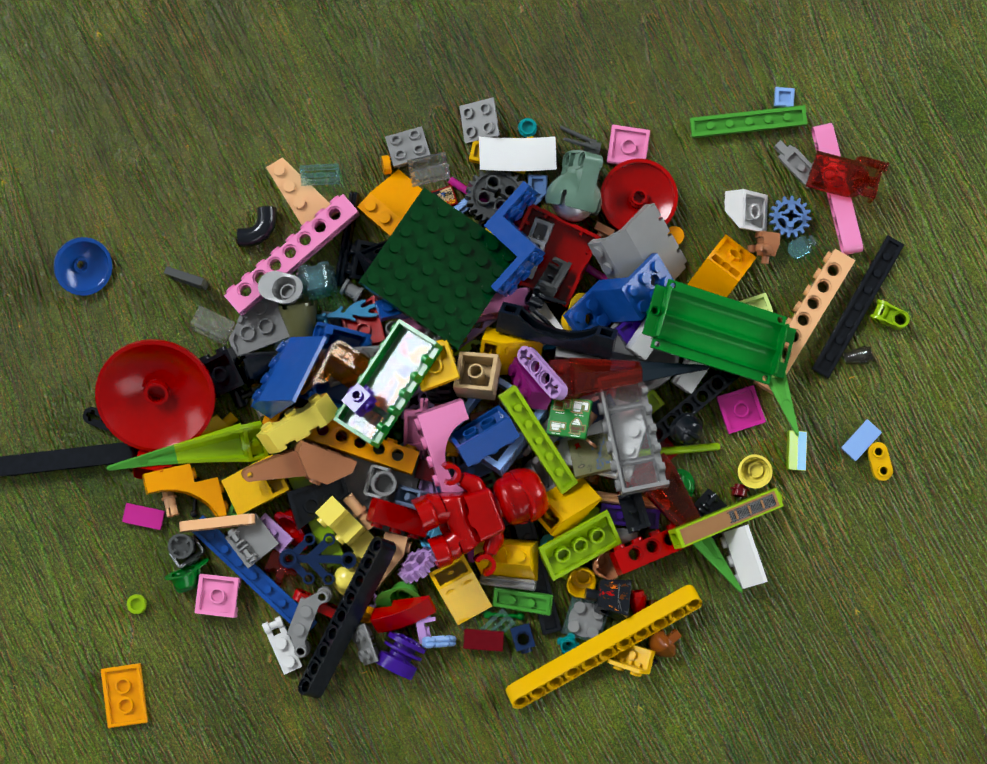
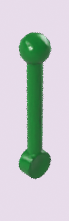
[483,610,525,620]

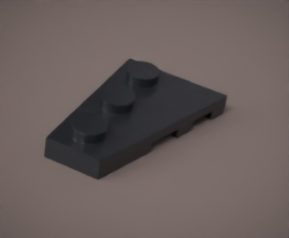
[286,477,349,531]

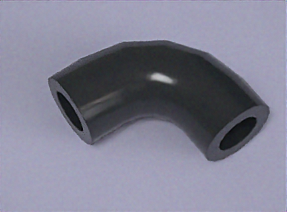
[237,206,277,247]

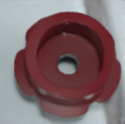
[730,484,749,498]

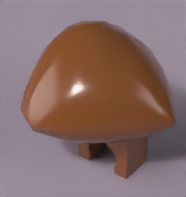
[649,628,682,658]

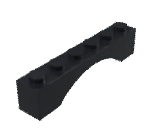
[496,301,618,360]

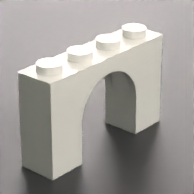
[625,316,709,394]

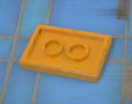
[101,663,148,728]

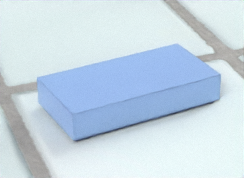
[841,419,882,461]

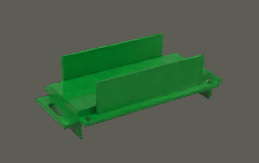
[642,279,796,385]

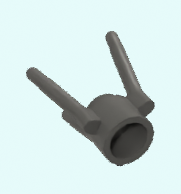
[560,126,601,158]

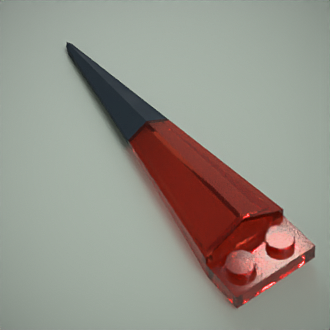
[549,358,710,400]

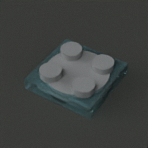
[561,596,608,641]

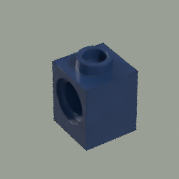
[510,623,535,654]

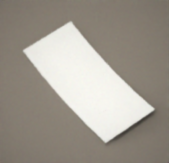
[479,137,557,171]

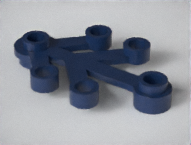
[279,532,357,585]

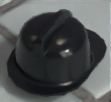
[669,413,703,445]

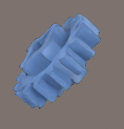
[768,196,811,239]

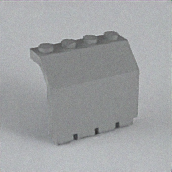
[588,203,687,285]

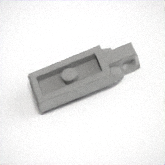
[773,140,822,189]

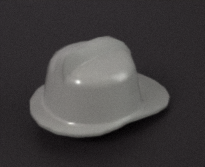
[258,271,303,305]

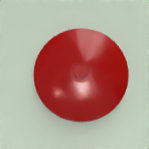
[600,159,678,231]

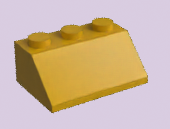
[474,538,539,581]

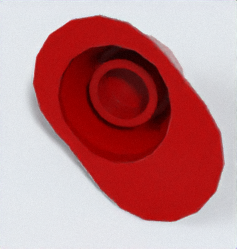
[274,508,308,550]

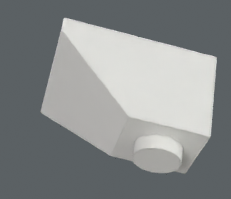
[724,189,768,232]

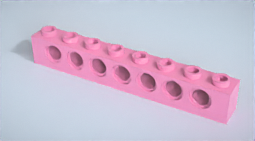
[224,194,360,316]

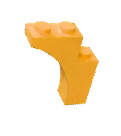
[142,463,229,517]

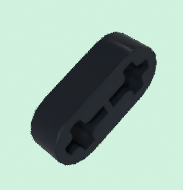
[83,407,109,431]

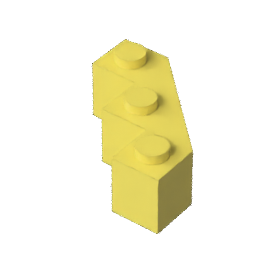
[256,393,338,454]
[315,496,374,562]

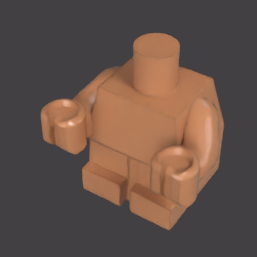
[747,231,781,264]

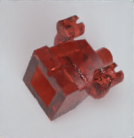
[264,550,297,585]

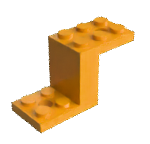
[687,234,757,297]

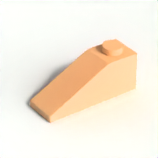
[376,532,412,591]

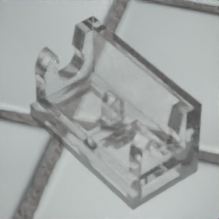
[407,152,450,187]
[190,306,235,345]

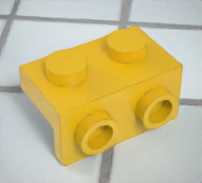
[607,645,655,677]

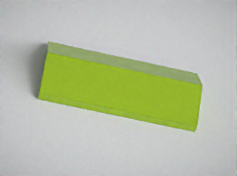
[538,510,622,581]

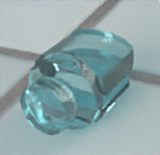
[787,235,817,259]

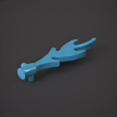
[317,299,378,323]

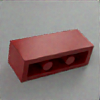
[366,497,427,540]

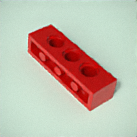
[609,521,693,576]

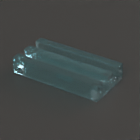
[299,163,340,186]
[480,608,516,633]

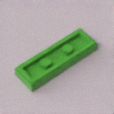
[493,586,553,616]

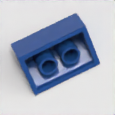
[449,405,520,467]

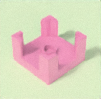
[195,574,242,618]

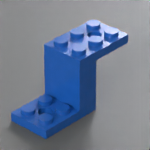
[484,181,546,297]
[563,253,675,330]

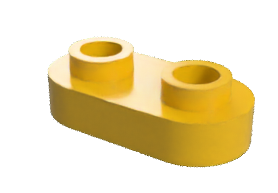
[867,442,893,481]

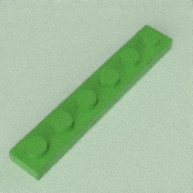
[689,105,808,138]

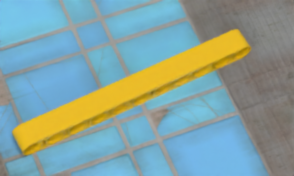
[505,585,702,709]

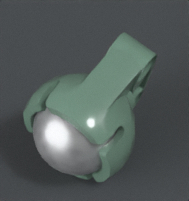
[545,150,603,222]

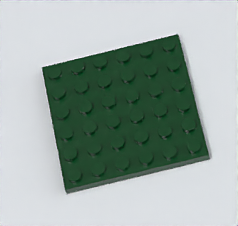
[358,187,517,350]

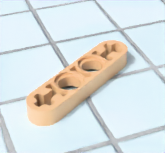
[179,514,256,533]

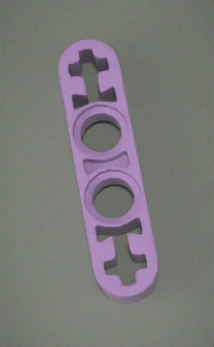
[517,346,568,400]

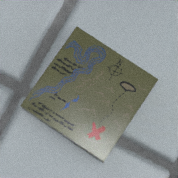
[568,432,612,479]

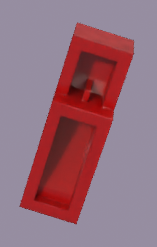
[370,595,436,633]

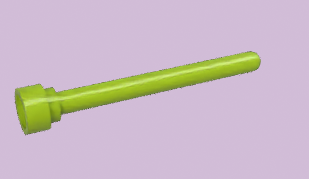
[638,443,721,457]

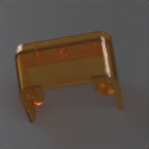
[300,340,398,435]

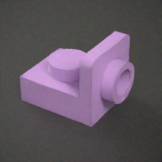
[416,615,436,644]

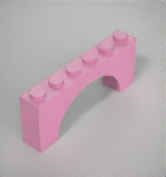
[414,398,494,495]

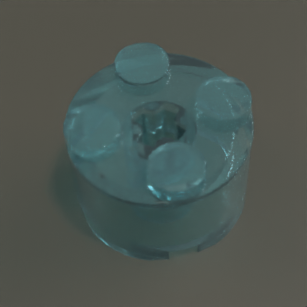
[295,261,338,300]

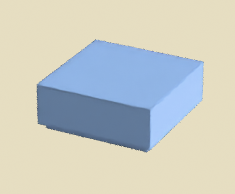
[773,87,795,108]

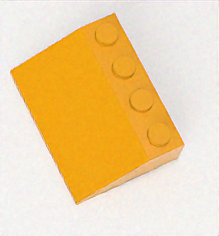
[357,169,422,237]

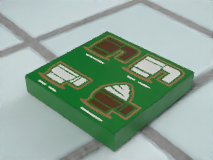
[546,397,593,440]

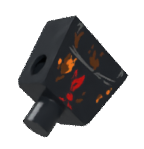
[584,580,632,621]

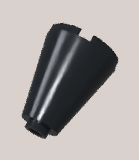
[239,351,278,392]

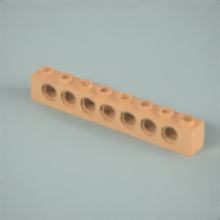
[753,249,855,395]

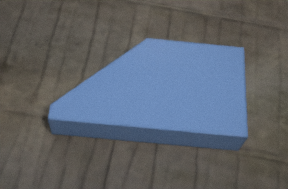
[527,175,547,209]

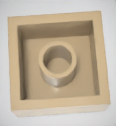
[453,351,502,400]

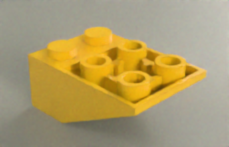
[480,327,543,375]
[221,454,292,515]
[538,475,602,538]
[429,555,492,625]

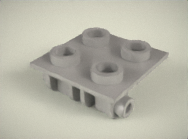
[459,97,500,144]
[385,126,431,169]
[225,513,279,569]
[352,623,379,666]

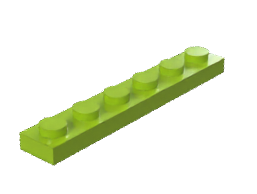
[498,385,578,494]

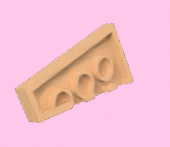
[266,157,340,227]

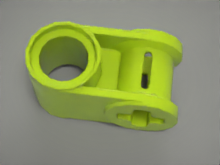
[870,299,910,330]

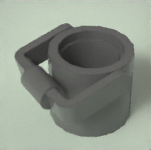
[168,533,206,569]

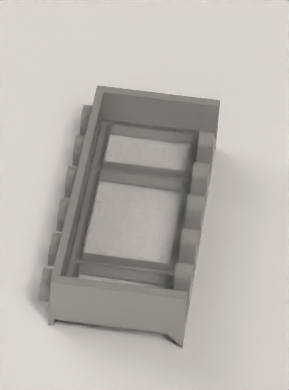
[593,369,670,497]

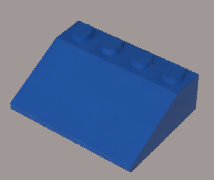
[251,336,327,419]

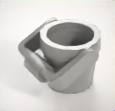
[363,464,397,500]

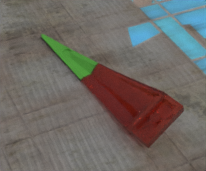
[632,452,743,593]

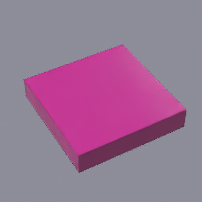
[716,385,766,434]

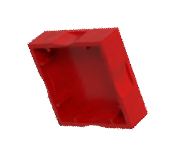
[518,204,601,308]

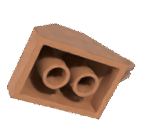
[241,438,357,486]

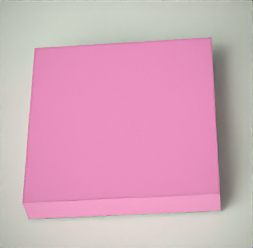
[606,125,650,165]

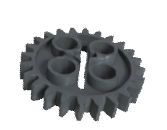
[465,170,525,224]

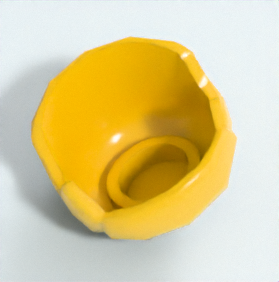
[566,567,597,598]

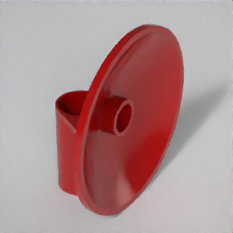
[95,339,215,452]

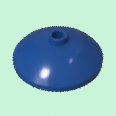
[54,237,112,296]

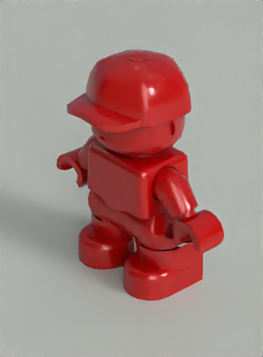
[411,461,549,576]

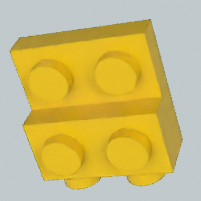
[410,340,460,392]

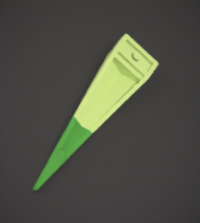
[739,293,799,436]

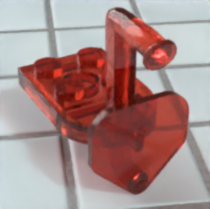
[805,150,890,204]

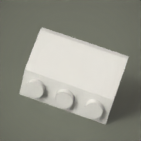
[720,525,768,589]

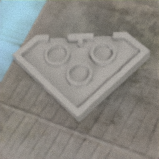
[229,298,290,357]

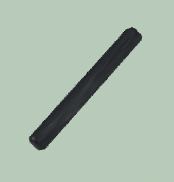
[334,192,360,287]

